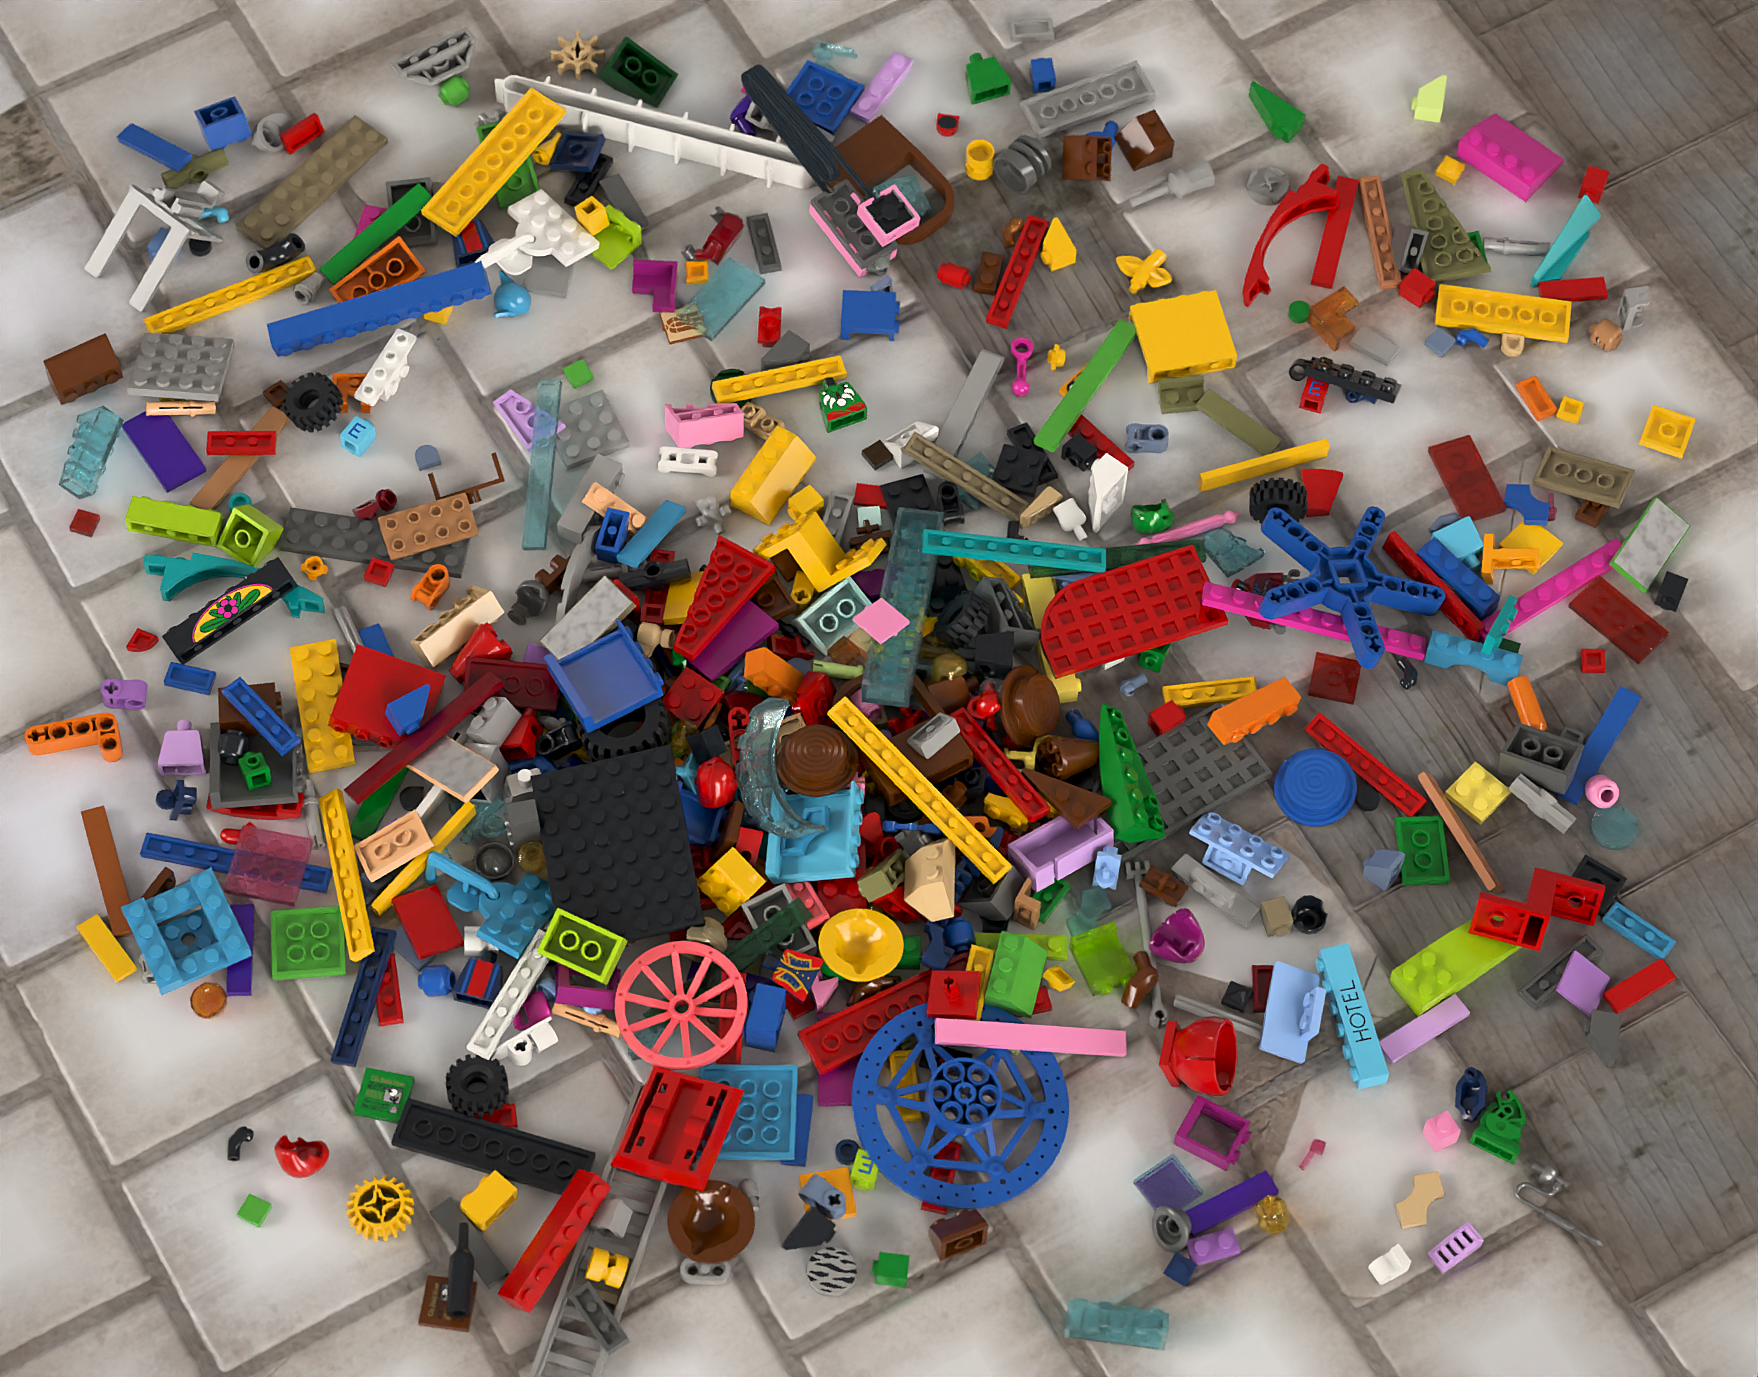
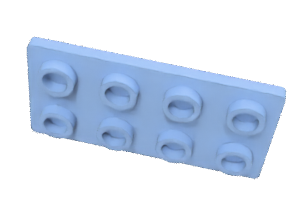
[1189,812,1290,885]
[1259,961,1326,1064]

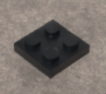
[992,444,1048,497]

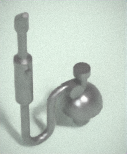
[1515,1161,1604,1247]

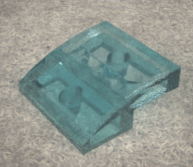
[872,176,932,216]

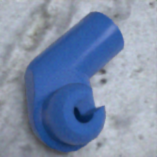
[1455,328,1490,348]

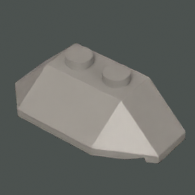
[390,27,477,86]

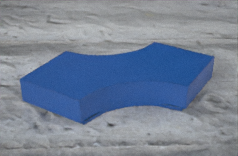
[1504,484,1550,525]

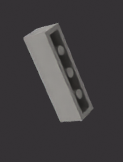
[557,454,625,544]

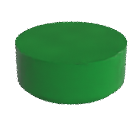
[1288,300,1311,323]

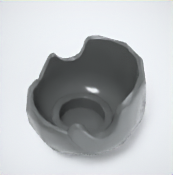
[515,580,550,617]

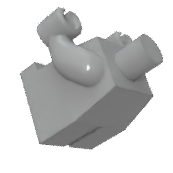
[894,819,933,859]

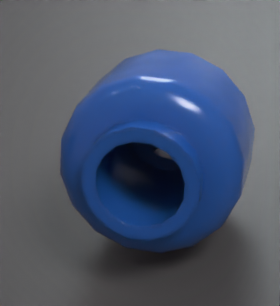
[943,917,976,955]
[418,964,456,997]

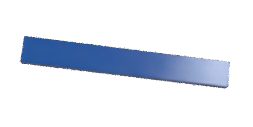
[140,832,333,893]

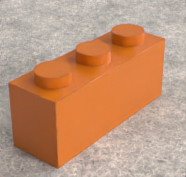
[744,647,805,706]

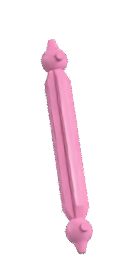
[1134,510,1241,551]

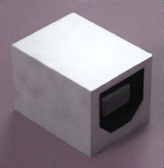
[466,743,509,804]

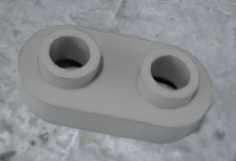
[680,1258,731,1285]

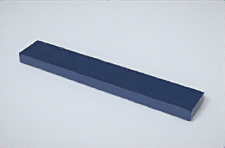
[331,926,397,1067]

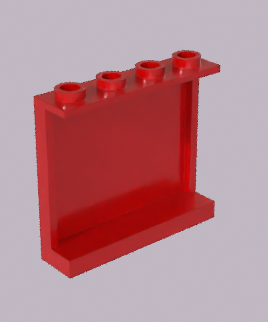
[328,644,446,749]

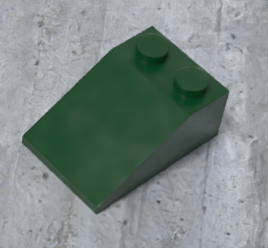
[597,36,678,108]

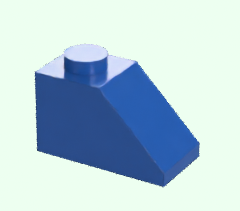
[595,508,630,564]
[385,684,430,736]

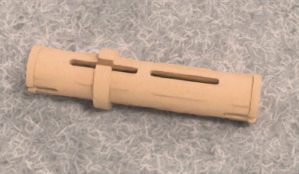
[145,399,216,417]
[552,1003,622,1039]

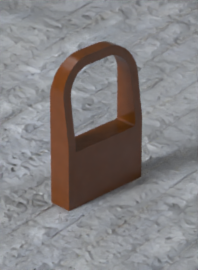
[826,115,954,245]
[833,665,973,807]

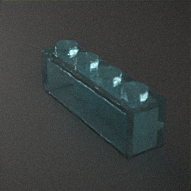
[59,405,124,499]
[1064,1298,1169,1350]

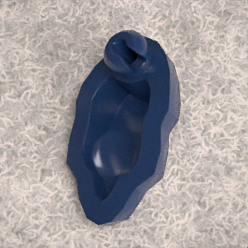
[1455,1067,1488,1123]

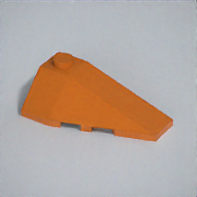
[329,236,427,303]

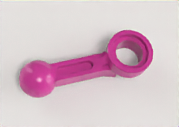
[1011,337,1033,397]

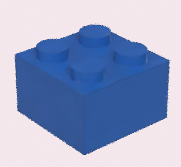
[194,96,252,151]
[743,983,786,1053]

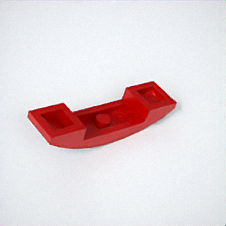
[640,549,675,626]
[206,793,305,820]

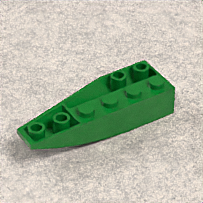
[1099,704,1166,843]

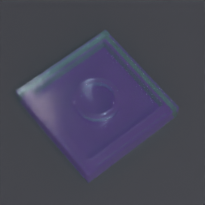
[1133,1154,1203,1211]

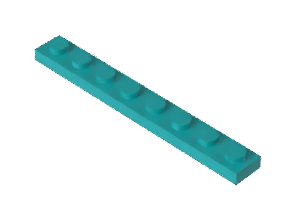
[922,529,1106,573]

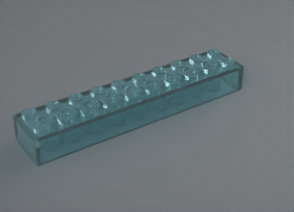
[862,507,944,708]

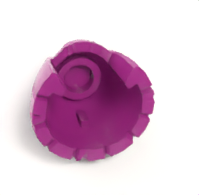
[1149,908,1205,963]

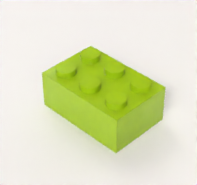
[537,908,627,985]

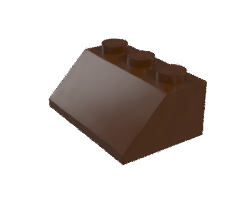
[43,333,123,405]

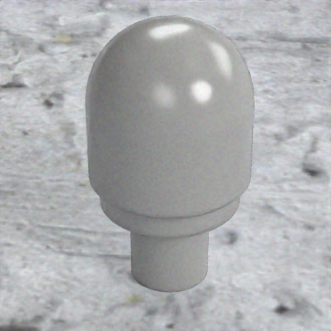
[738,1178,760,1212]

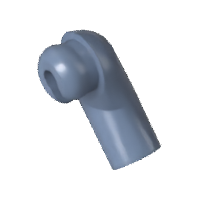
[1119,673,1148,696]

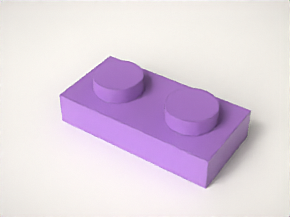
[1185,1227,1241,1265]

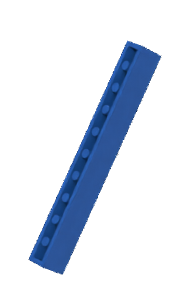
[267,261,492,357]

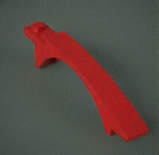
[1242,163,1340,307]

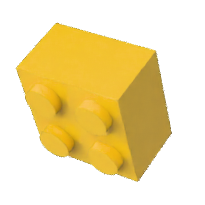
[697,847,766,917]

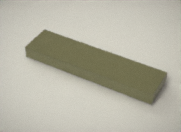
[1195,389,1282,456]

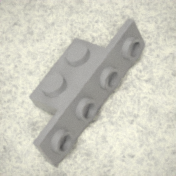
[1170,854,1260,927]

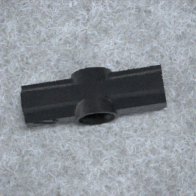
[619,558,691,592]

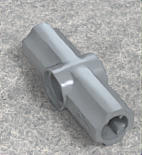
[1508,774,1576,835]

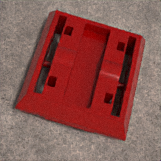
[610,1065,745,1191]

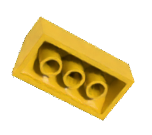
[730,425,816,526]

